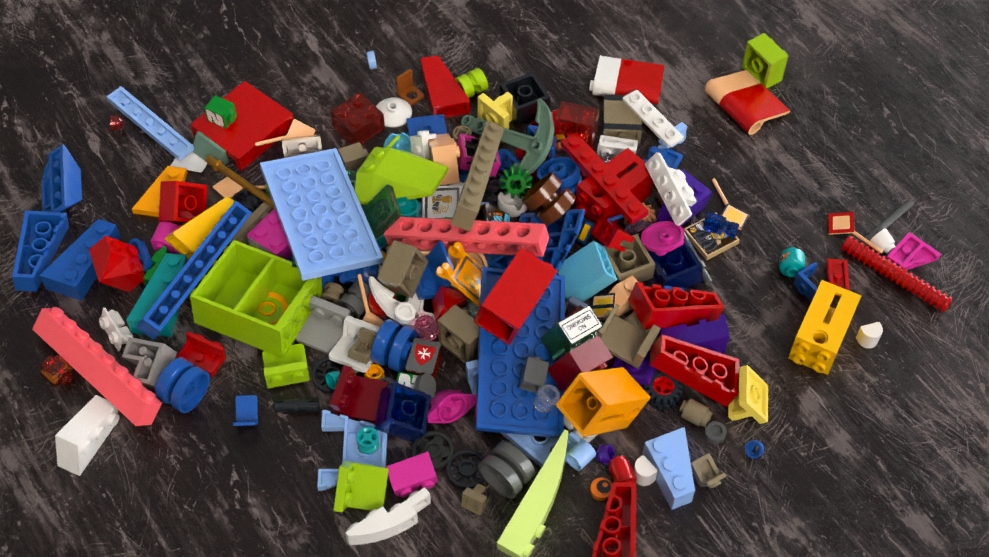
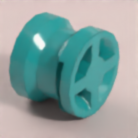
[356,427,379,454]

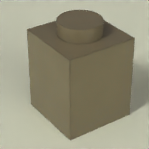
[338,142,369,174]

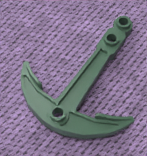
[461,98,555,184]

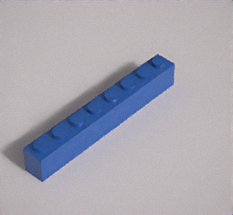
[136,201,252,340]

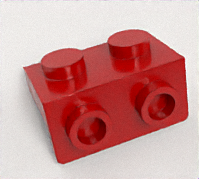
[176,332,227,377]

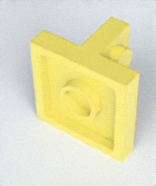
[478,92,513,129]
[728,365,768,424]

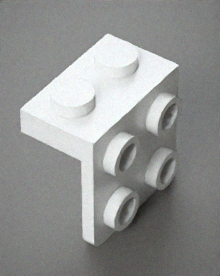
[329,315,380,372]

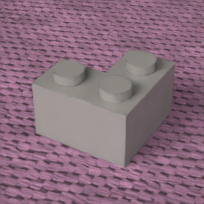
[122,337,177,390]

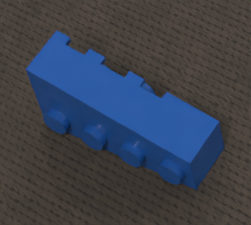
[39,219,121,301]

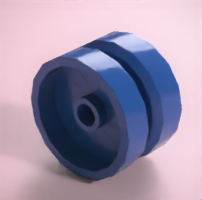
[537,157,582,200]
[371,319,418,372]
[155,357,210,414]

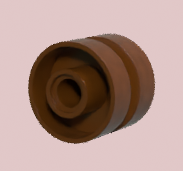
[522,172,576,226]

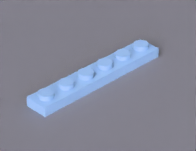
[106,86,194,161]

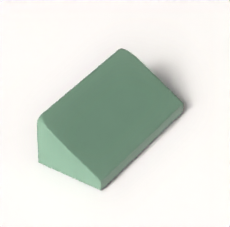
[193,131,228,165]

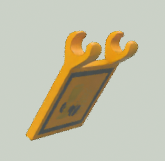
[436,242,482,307]

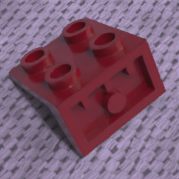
[329,366,389,423]

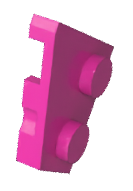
[886,232,941,270]

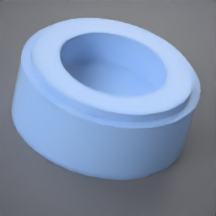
[367,50,377,70]

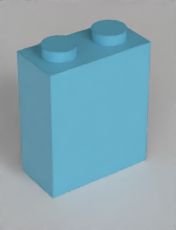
[558,241,617,302]

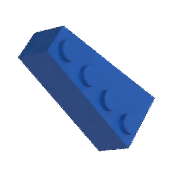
[12,210,69,292]

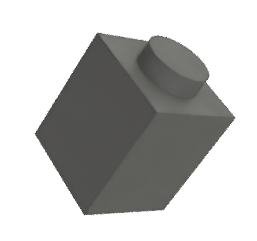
[519,357,549,394]

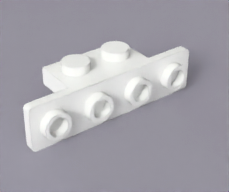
[623,90,684,148]
[645,152,697,226]

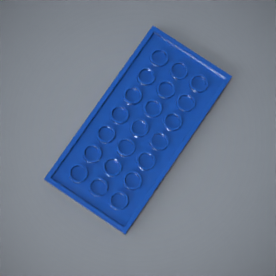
[475,267,565,438]

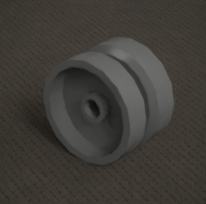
[478,441,536,499]

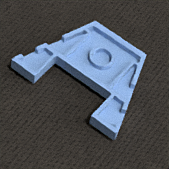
[317,410,387,491]

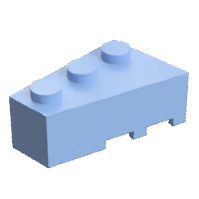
[642,427,695,510]

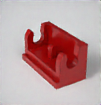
[590,216,635,251]

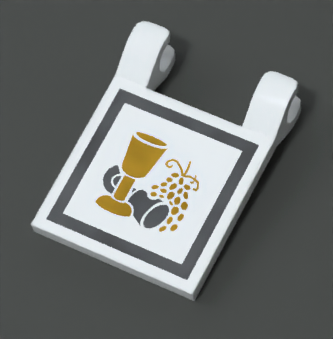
[422,185,463,219]

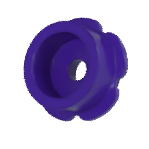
[596,444,616,466]

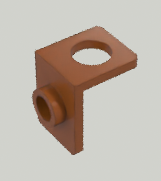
[396,69,424,106]

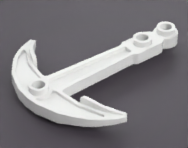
[368,250,438,332]

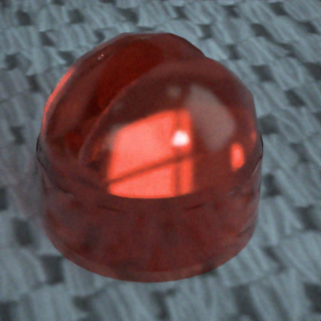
[110,115,124,131]

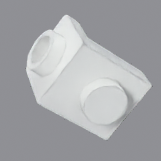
[410,130,437,159]

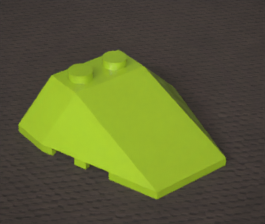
[355,147,449,205]

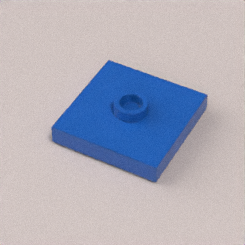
[406,114,447,136]

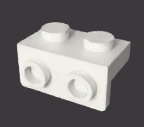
[597,135,638,159]

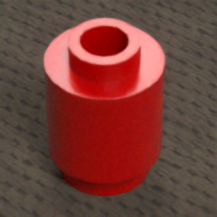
[609,456,637,482]

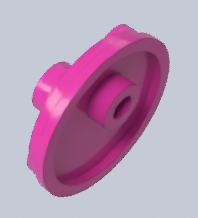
[641,221,685,256]

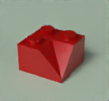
[158,181,207,224]
[89,236,145,292]

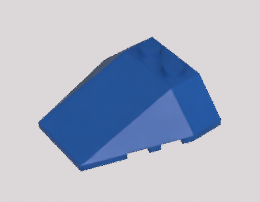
[519,209,585,275]

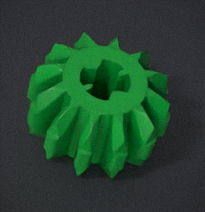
[500,165,533,199]

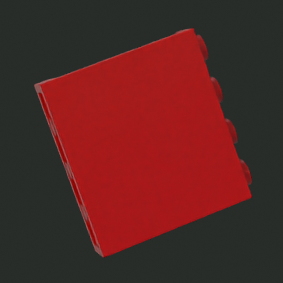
[190,81,294,171]

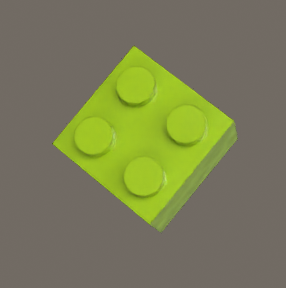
[742,33,788,88]

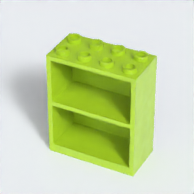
[190,240,322,358]

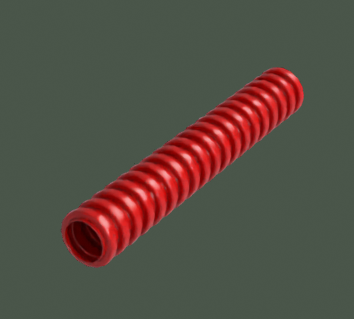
[841,236,953,313]

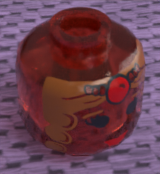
[40,355,73,387]

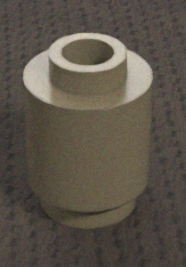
[679,398,713,427]

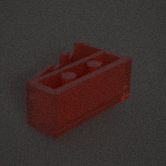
[555,101,599,158]

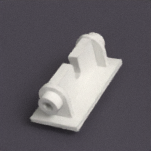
[99,308,133,351]

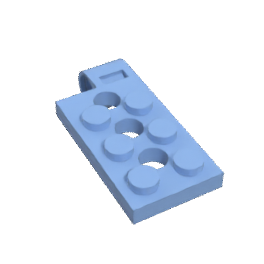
[501,432,596,471]

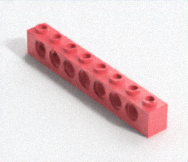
[384,216,549,257]

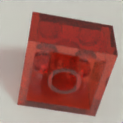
[330,92,385,144]

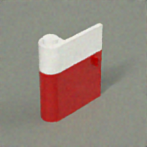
[589,56,665,104]

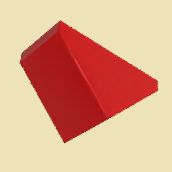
[432,286,469,323]

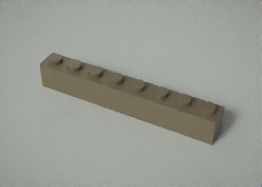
[451,121,504,232]

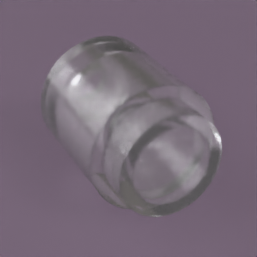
[533,384,560,413]

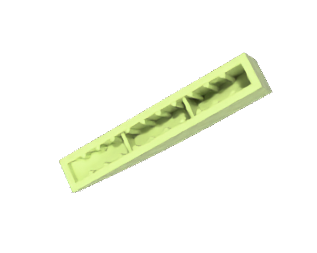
[497,429,569,557]

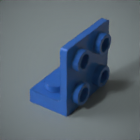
[416,241,454,300]

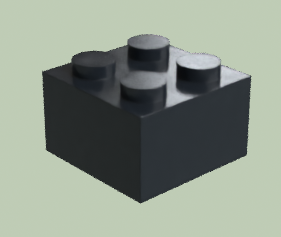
[500,72,550,124]

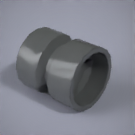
[337,280,371,319]

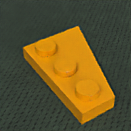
[132,166,188,217]

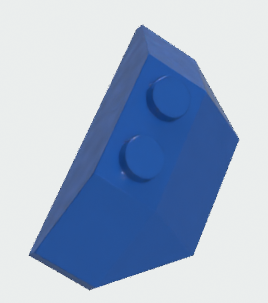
[41,144,82,212]

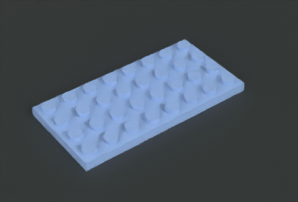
[260,148,383,281]

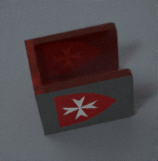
[406,338,442,380]

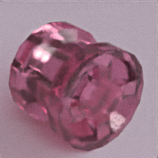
[414,315,439,341]

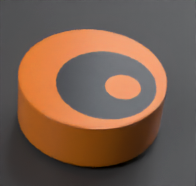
[590,478,612,501]

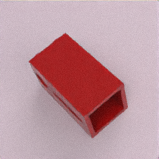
[575,148,654,223]
[473,247,557,346]

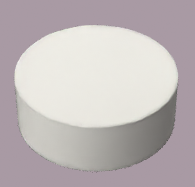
[394,302,416,324]

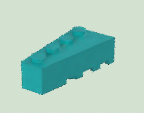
[126,253,188,337]

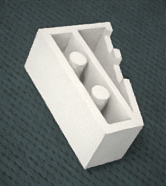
[55,395,119,476]

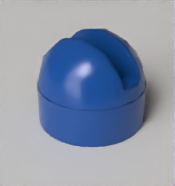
[745,440,764,459]

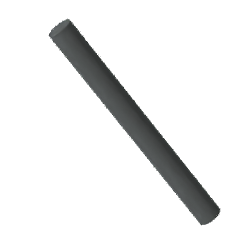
[859,199,914,247]

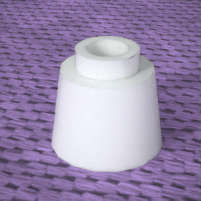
[870,228,896,255]

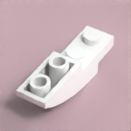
[345,487,431,545]

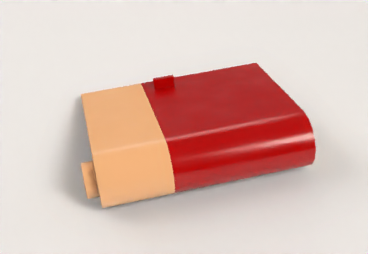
[705,70,790,135]

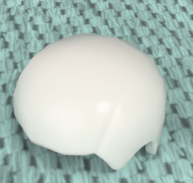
[497,192,527,218]

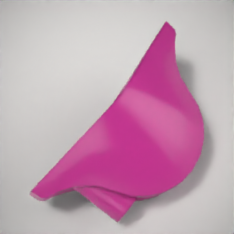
[427,389,476,423]

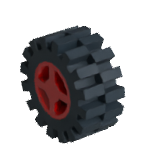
[643,370,683,411]

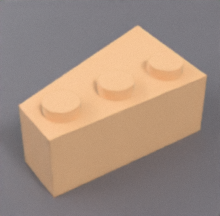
[428,133,460,186]

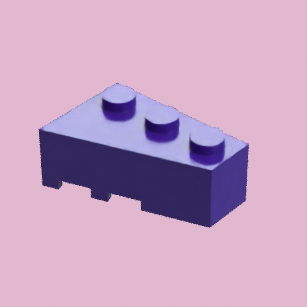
[655,169,712,226]
[658,314,730,354]

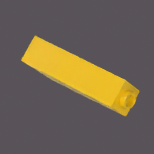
[165,196,235,260]

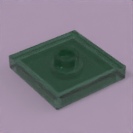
[363,184,402,240]

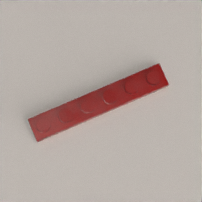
[560,132,648,225]

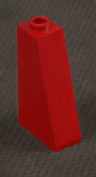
[420,56,470,118]

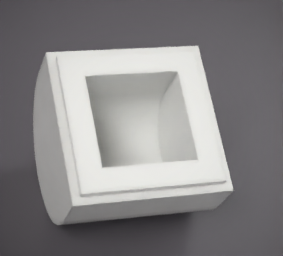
[856,322,883,348]
[634,455,658,486]

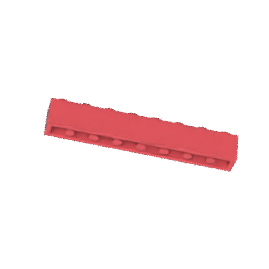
[32,307,162,426]

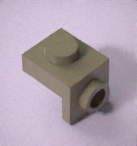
[348,328,377,364]
[690,453,726,489]

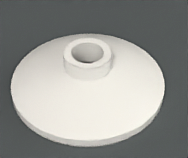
[375,98,412,127]

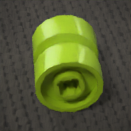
[455,68,488,98]

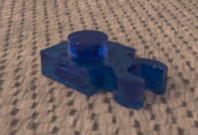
[703,211,739,238]

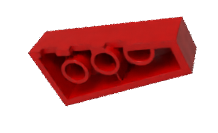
[628,282,724,329]
[650,335,739,407]
[592,482,637,557]

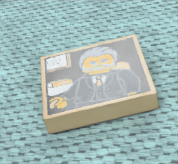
[684,213,739,261]

